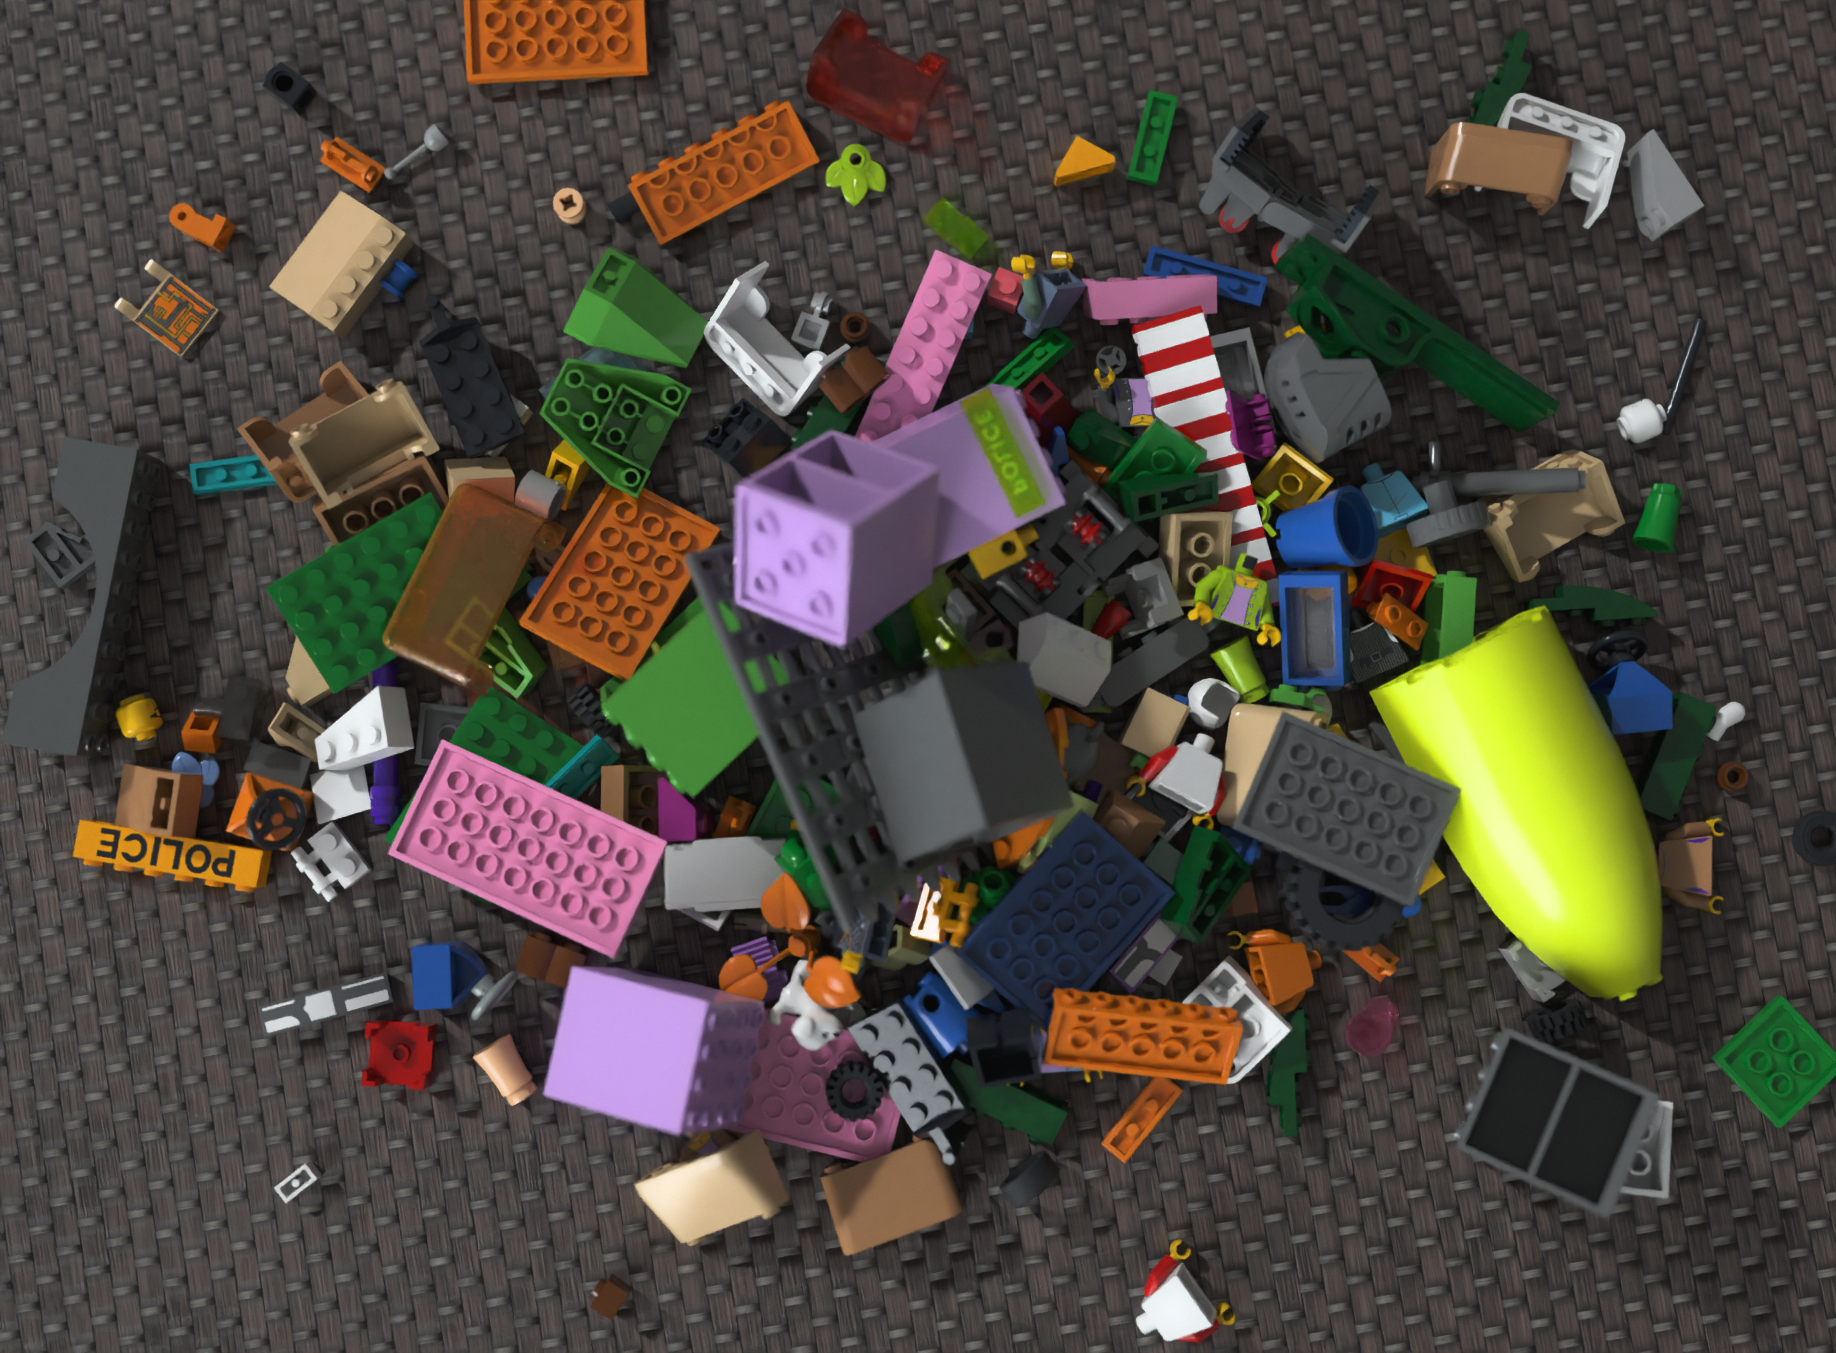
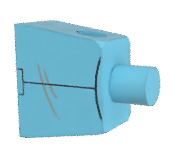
[1360,463,1429,539]

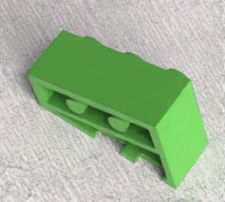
[445,587,548,699]

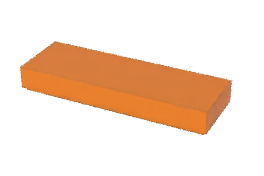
[1100,1076,1183,1164]

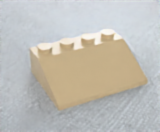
[269,191,415,340]

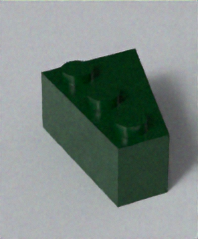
[1160,826,1252,944]

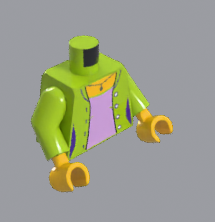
[1188,553,1281,646]

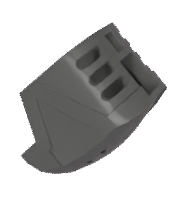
[1264,332,1392,464]

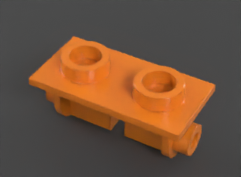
[320,136,386,194]
[1366,593,1429,651]
[711,795,757,839]
[1341,943,1399,983]

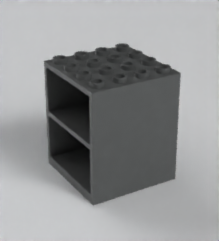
[853,658,1075,863]
[1452,1027,1661,1219]

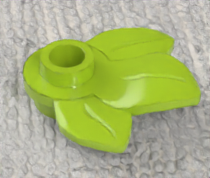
[826,144,886,206]

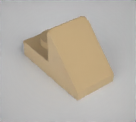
[268,703,325,762]

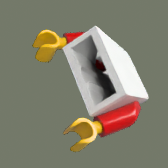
[1127,733,1227,830]
[1136,1239,1236,1342]

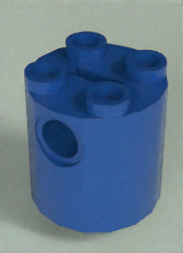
[902,970,982,1060]

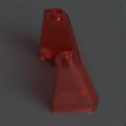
[806,8,951,143]

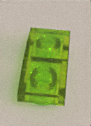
[921,196,989,259]

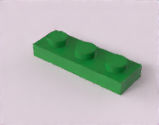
[1127,90,1178,186]
[986,327,1075,392]

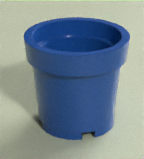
[1276,485,1378,570]

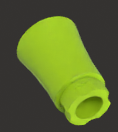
[1209,635,1270,704]

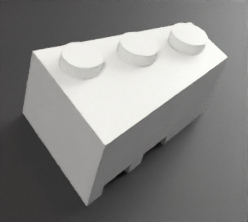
[315,686,414,770]

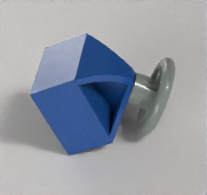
[412,941,518,1020]

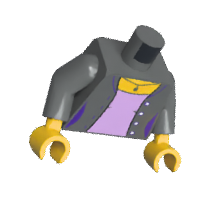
[1094,366,1156,440]

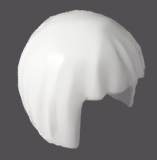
[1186,678,1241,731]

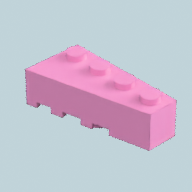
[1083,274,1217,325]

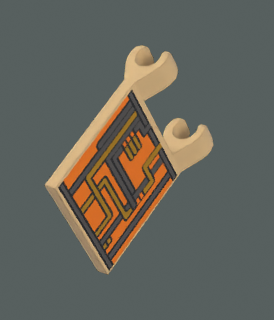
[114,260,220,358]

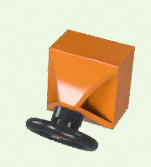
[226,772,314,851]

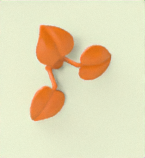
[719,872,861,1008]

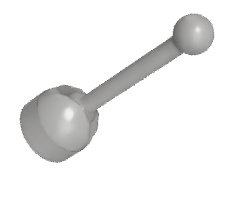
[384,124,450,180]

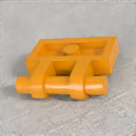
[910,877,979,947]

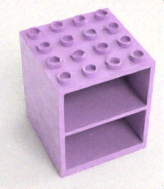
[871,383,1066,568]
[735,430,940,647]
[544,967,765,1135]

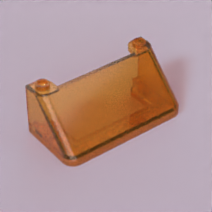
[383,483,567,697]

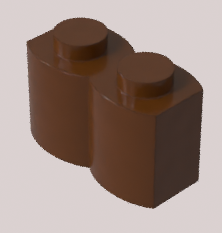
[818,346,890,416]
[515,931,589,989]

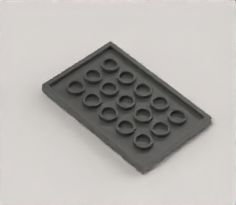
[1232,711,1461,907]

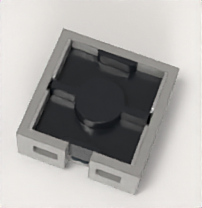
[1124,782,1195,842]

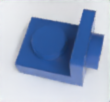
[1218,826,1262,865]

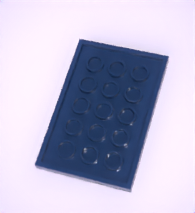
[954,809,1175,1033]

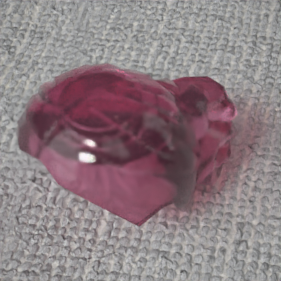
[1344,997,1399,1057]

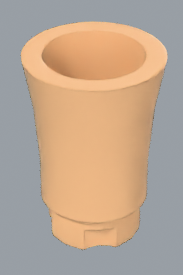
[472,1033,537,1106]

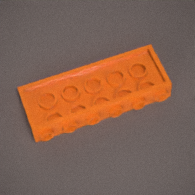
[628,100,820,246]
[1042,988,1243,1085]

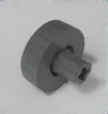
[1406,480,1492,549]

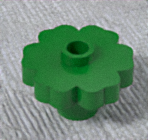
[959,866,1017,924]

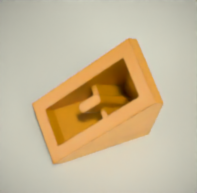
[1054,136,1116,187]

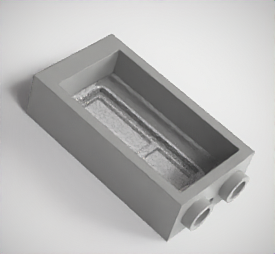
[1210,327,1276,434]

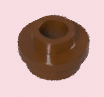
[840,312,871,343]
[1716,761,1749,792]

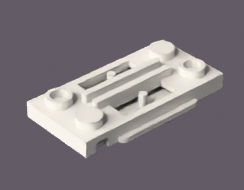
[663,836,786,912]

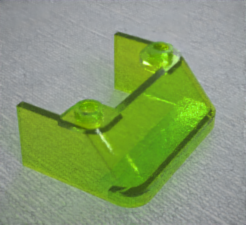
[908,552,1018,672]

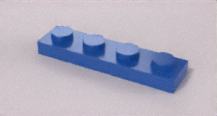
[1142,245,1268,309]

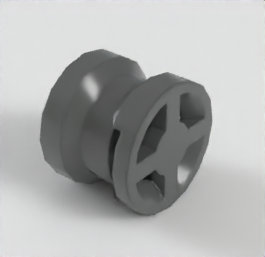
[1094,345,1127,378]

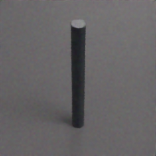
[1661,318,1707,435]

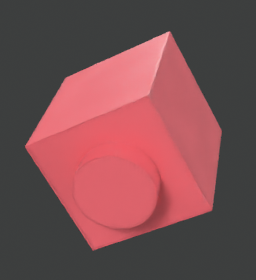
[986,267,1023,315]

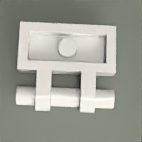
[291,821,372,902]

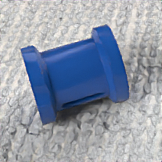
[379,259,419,300]

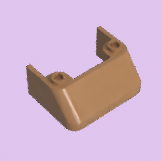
[1425,122,1574,215]

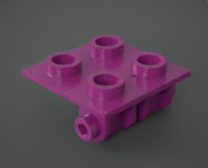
[1225,390,1277,461]

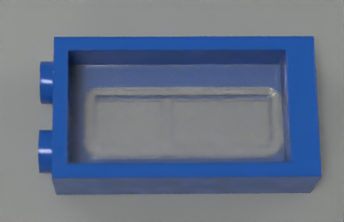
[1278,570,1351,691]

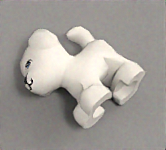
[767,960,842,1051]

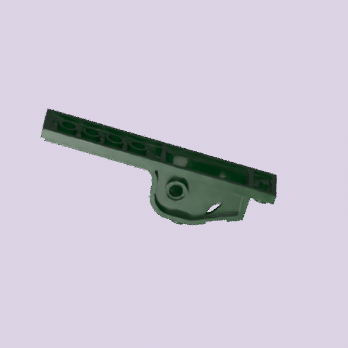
[1275,233,1560,432]

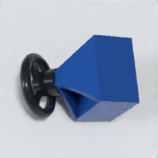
[1586,630,1673,735]

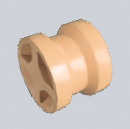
[553,188,587,224]

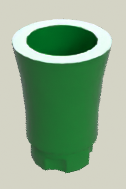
[1631,483,1683,553]

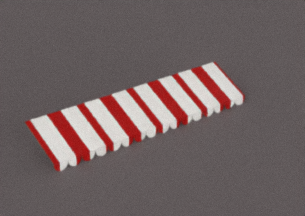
[1132,305,1280,607]

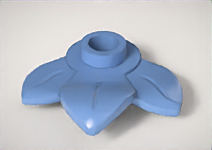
[172,752,220,809]

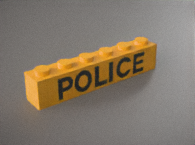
[73,820,272,892]

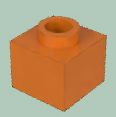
[181,712,226,754]

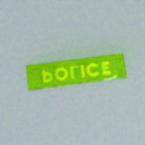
[959,387,1046,518]

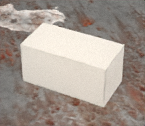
[274,1160,322,1203]

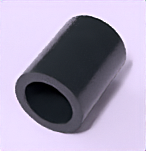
[607,192,641,223]

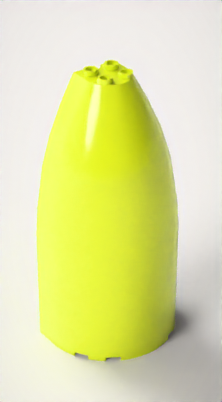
[1369,605,1663,1001]

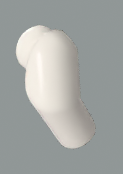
[1706,702,1745,741]

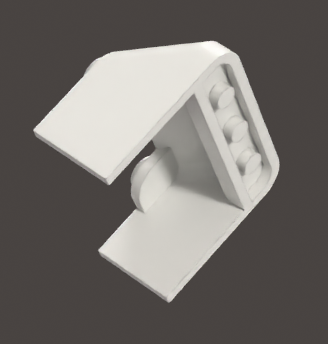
[1474,93,1625,229]
[704,261,851,416]

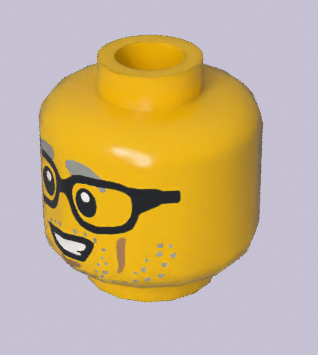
[115,694,163,742]

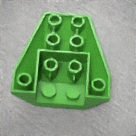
[563,246,708,368]
[539,358,692,499]

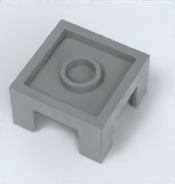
[1101,557,1184,640]
[1498,936,1566,1003]

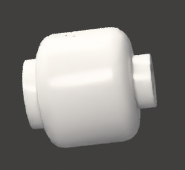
[1617,399,1667,443]

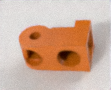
[169,203,236,253]

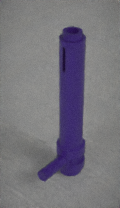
[370,659,402,825]

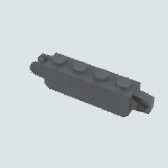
[1076,615,1221,714]

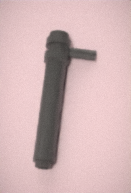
[1412,441,1585,502]

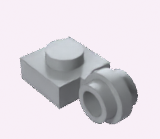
[791,291,834,351]

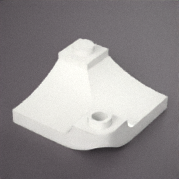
[1182,955,1292,1084]

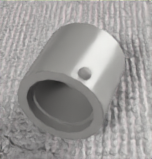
[515,470,567,522]

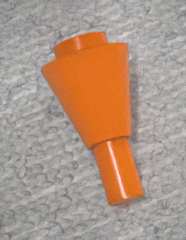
[1067,445,1112,487]

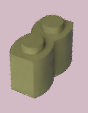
[865,925,930,971]

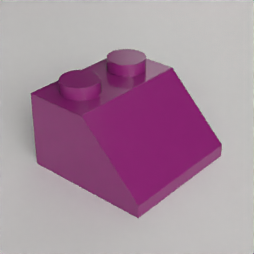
[658,778,715,841]

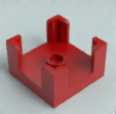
[361,1019,437,1090]

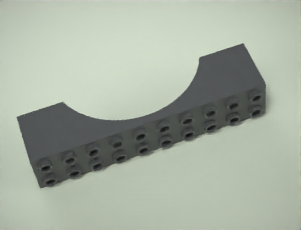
[2,437,161,758]

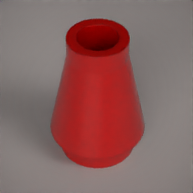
[1090,599,1132,640]

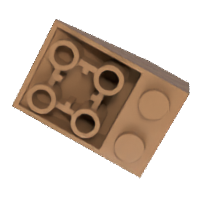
[115,763,204,837]

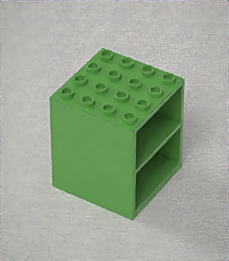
[600,596,789,797]

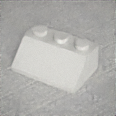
[1018,612,1111,708]

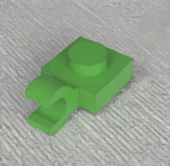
[1268,684,1326,712]

